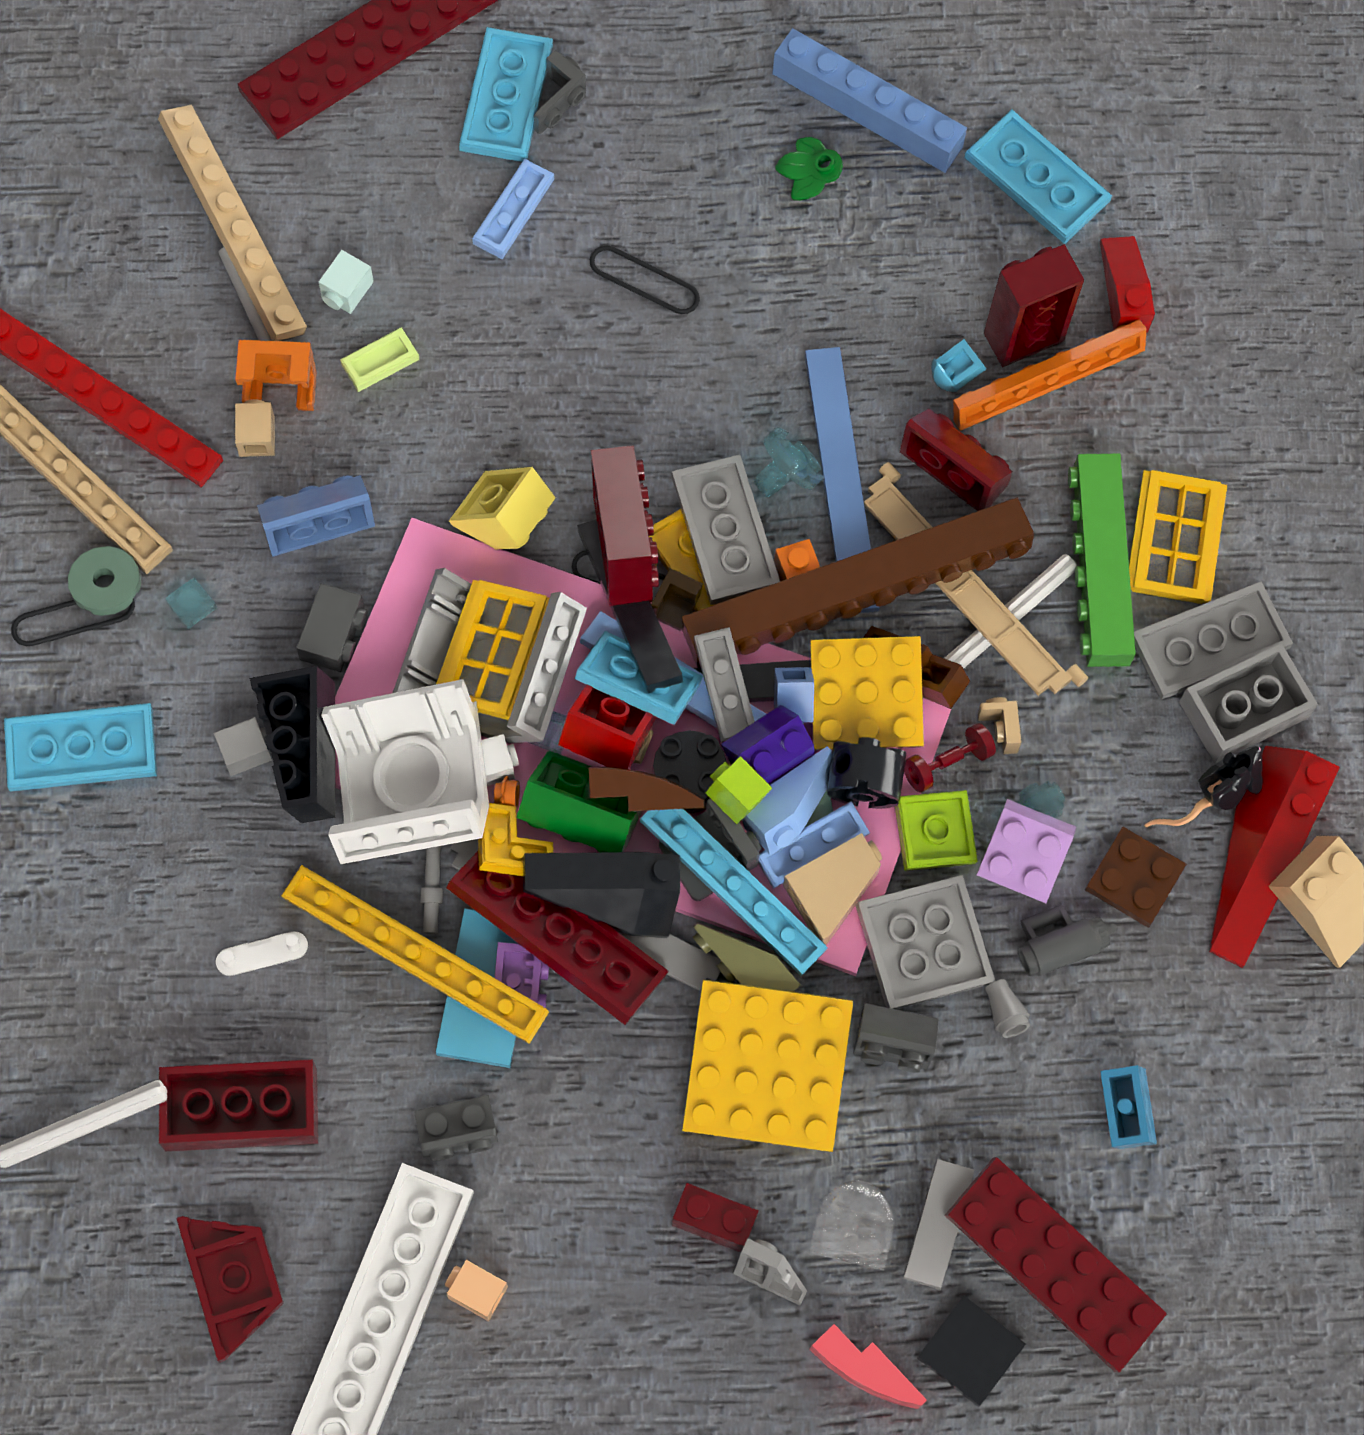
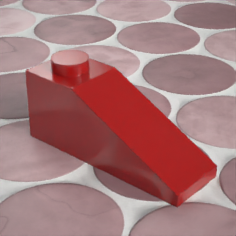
[1100,236,1155,333]

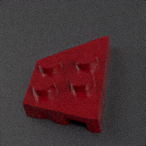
[176,1216,284,1363]

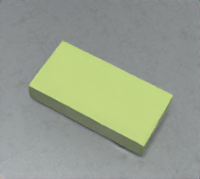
[340,327,419,392]

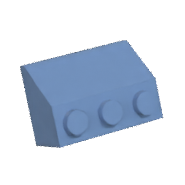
[257,475,375,557]

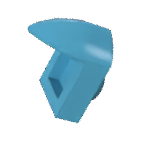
[931,339,986,392]

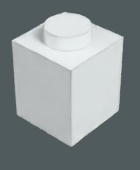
[481,734,519,786]

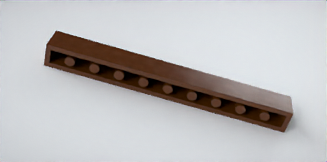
[681,497,1035,668]

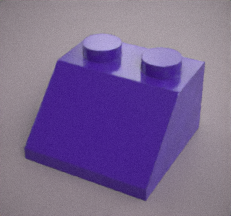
[721,705,814,785]

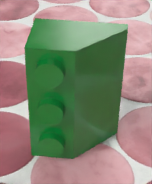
[516,750,642,853]

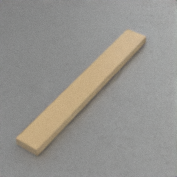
[0,385,173,574]

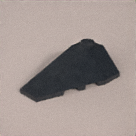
[523,852,680,938]

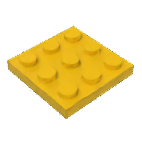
[811,636,924,750]

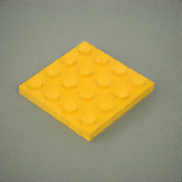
[682,979,853,1152]

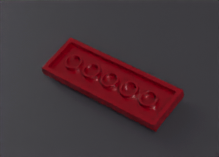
[446,851,669,1025]
[944,1157,1167,1373]

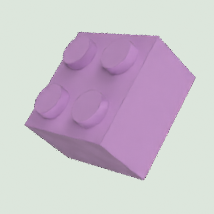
[977,799,1076,903]

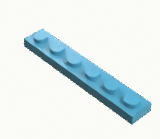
[640,809,828,976]

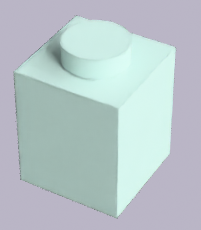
[319,250,373,314]

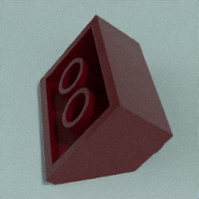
[900,408,1013,511]

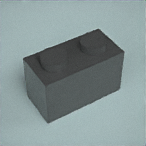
[297,583,368,672]

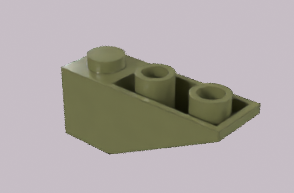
[693,922,801,992]

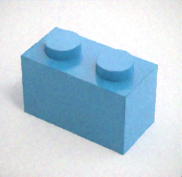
[1100,1065,1157,1149]

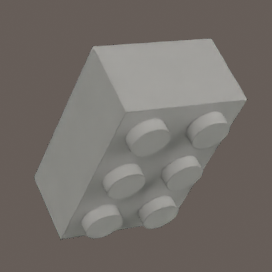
[1179,643,1318,764]

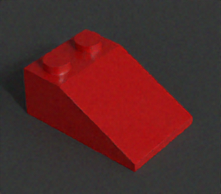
[558,684,657,769]

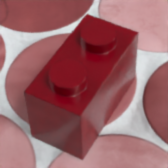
[672,1183,759,1252]

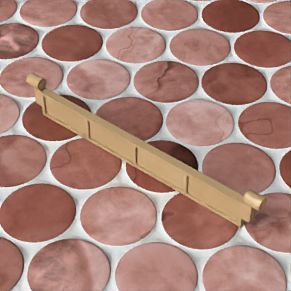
[864,462,1088,696]

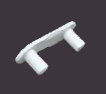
[216,931,308,976]

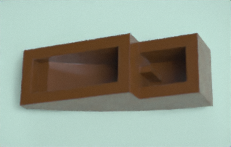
[863,626,970,709]
[589,767,705,811]

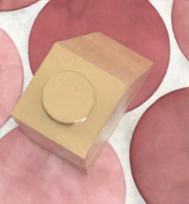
[783,833,882,945]

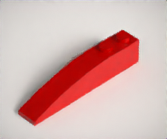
[1209,746,1340,968]

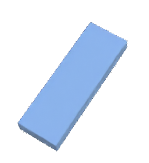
[472,159,554,259]
[758,801,870,889]

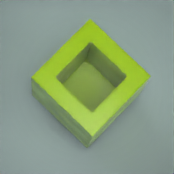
[705,756,772,824]

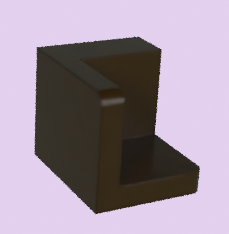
[651,568,703,631]

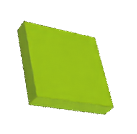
[895,790,978,871]

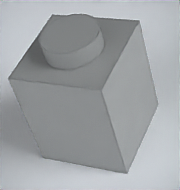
[214,717,272,776]

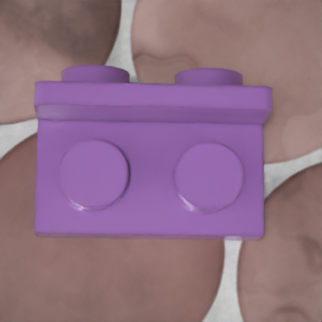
[494,942,549,1008]

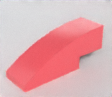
[809,1324,927,1409]

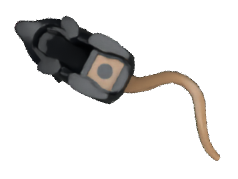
[1144,747,1263,827]

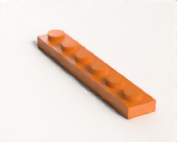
[953,319,1147,431]

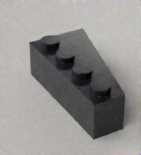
[249,666,335,823]

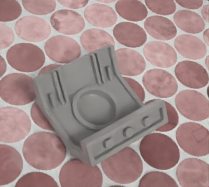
[393,568,587,744]

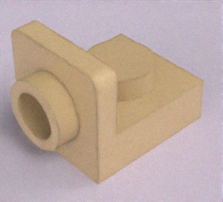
[978,697,1021,754]

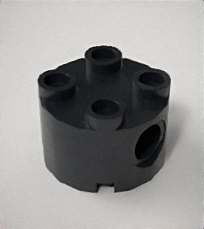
[653,730,726,814]
[827,737,907,809]

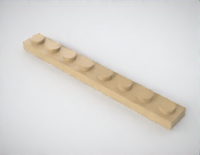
[158,104,307,341]

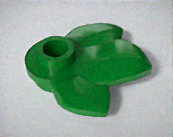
[775,137,843,201]

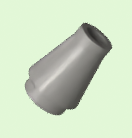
[985,979,1030,1038]

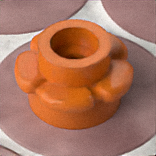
[494,776,520,810]

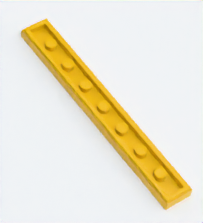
[281,865,549,1044]

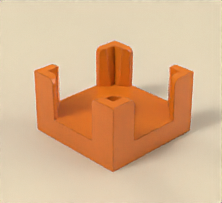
[235,340,317,411]

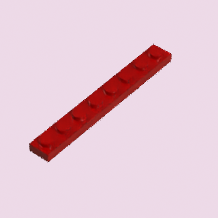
[0,309,223,488]

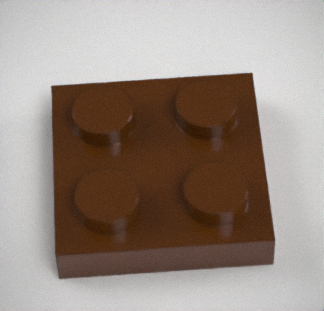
[1085,827,1187,928]

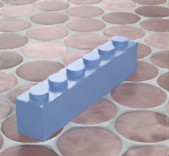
[773,28,967,173]

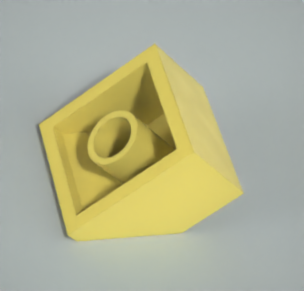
[449,467,556,550]

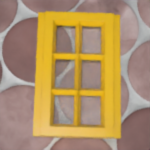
[1129,470,1227,604]
[436,580,550,720]

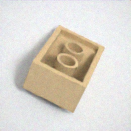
[1268,836,1364,968]

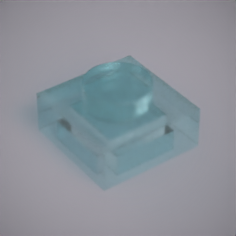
[165,577,217,629]

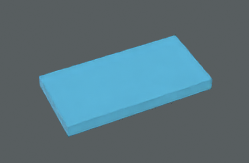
[459,27,553,162]
[964,109,1112,244]
[4,703,157,792]
[436,908,518,1068]

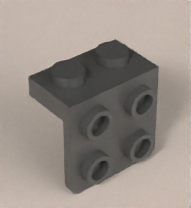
[659,798,761,901]

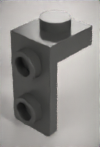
[534,50,586,134]

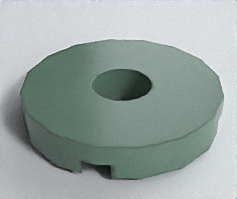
[68,546,141,616]

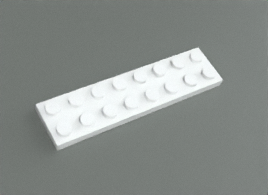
[291,1163,474,1435]

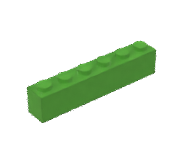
[1068,453,1136,667]

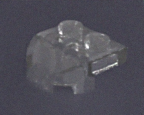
[809,1180,894,1271]

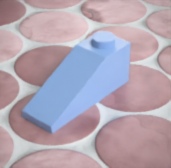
[742,746,832,855]

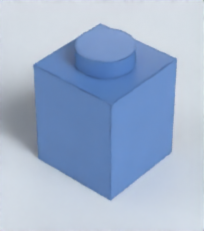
[774,667,814,724]

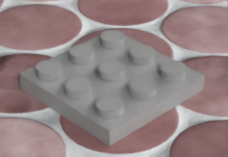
[855,875,995,1009]

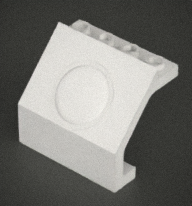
[321,679,489,864]

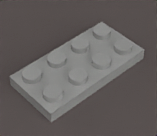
[671,455,780,605]
[1134,581,1293,700]

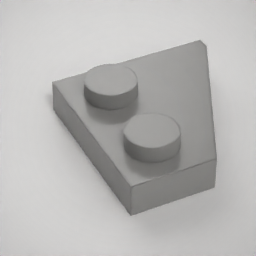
[733,1239,807,1305]

